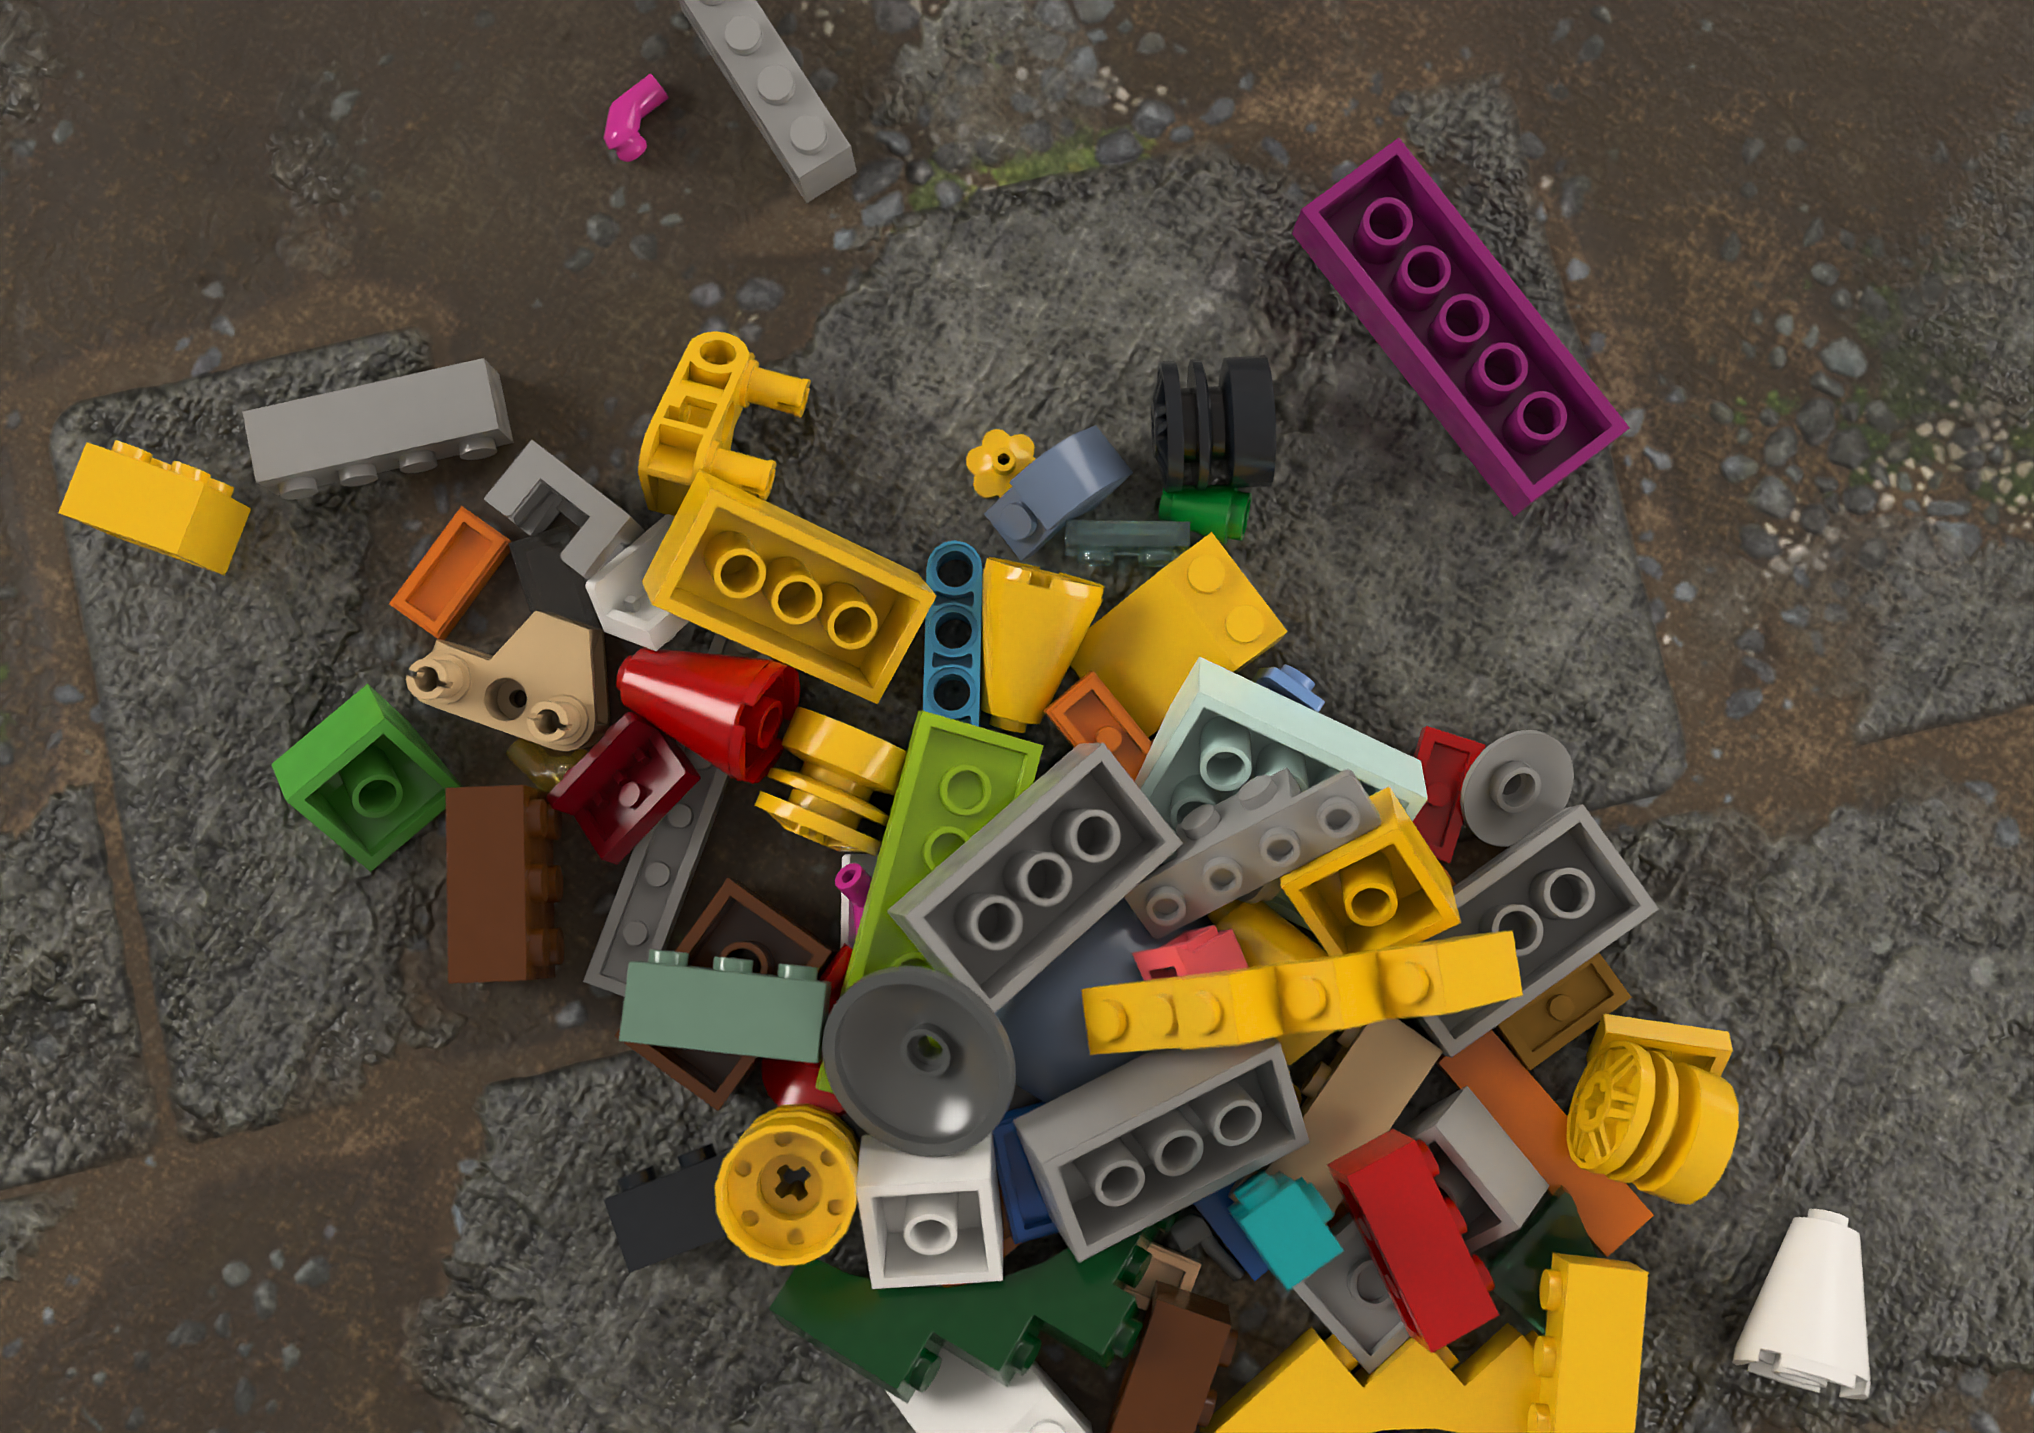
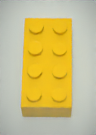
[642,469,937,704]

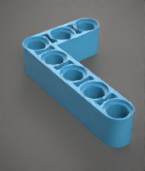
[923,540,983,727]

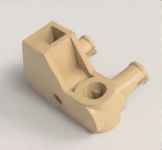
[406,611,610,751]

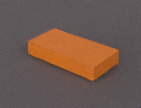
[389,506,515,640]

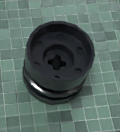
[1150,355,1276,492]

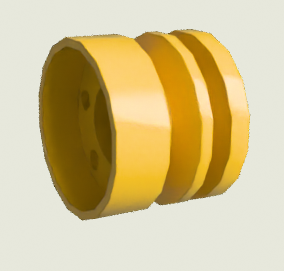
[754,707,907,857]
[1566,1040,1739,1205]
[715,1103,860,1266]

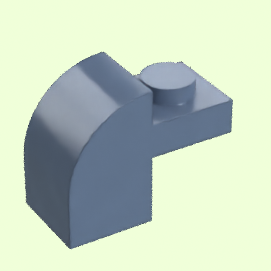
[984,425,1133,561]

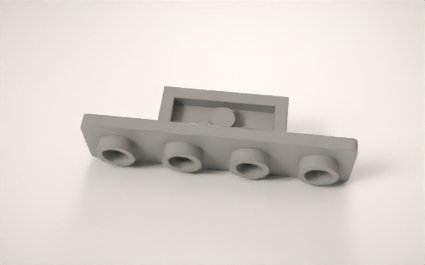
[1124,767,1381,939]

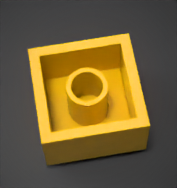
[58,440,251,576]
[1280,787,1461,956]

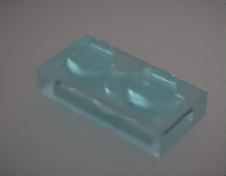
[1064,520,1190,567]

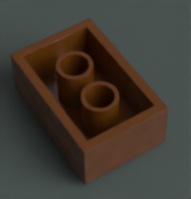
[445,785,565,984]
[614,878,838,1111]

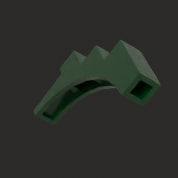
[769,1210,1181,1404]

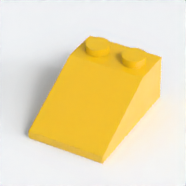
[1070,532,1288,738]

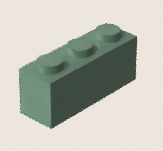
[619,949,832,1063]

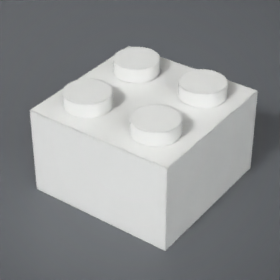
[856,1133,1004,1289]

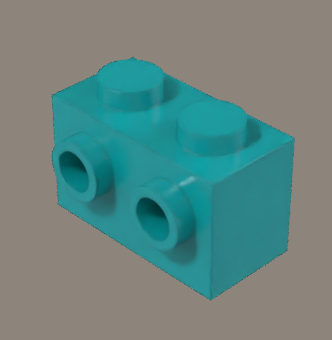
[1227,1170,1344,1291]

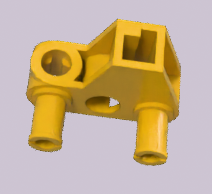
[638,331,811,516]

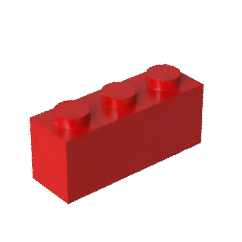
[1327,1129,1499,1353]

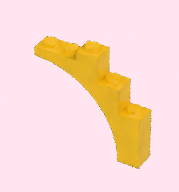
[1081,930,1523,1055]
[1199,1323,1541,1433]

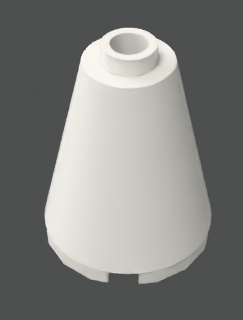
[1732,1209,1870,1399]

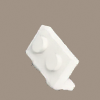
[586,514,690,651]

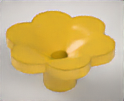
[966,429,1035,499]

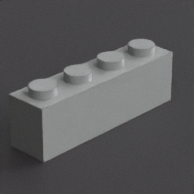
[678,0,857,203]
[242,358,513,500]

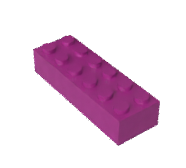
[1292,137,1630,517]

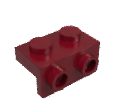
[546,712,701,865]

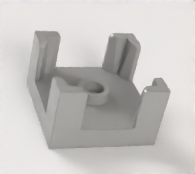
[484,440,646,580]

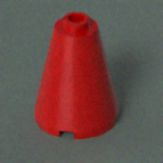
[616,647,800,784]

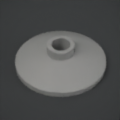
[1460,730,1574,847]

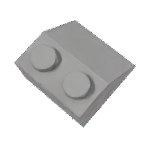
[1399,1086,1549,1253]

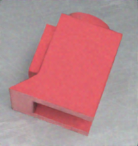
[1132,925,1249,981]

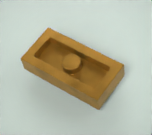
[1495,953,1632,1070]

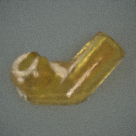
[506,738,589,793]

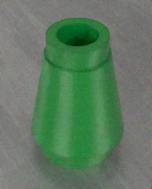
[1158,484,1252,545]

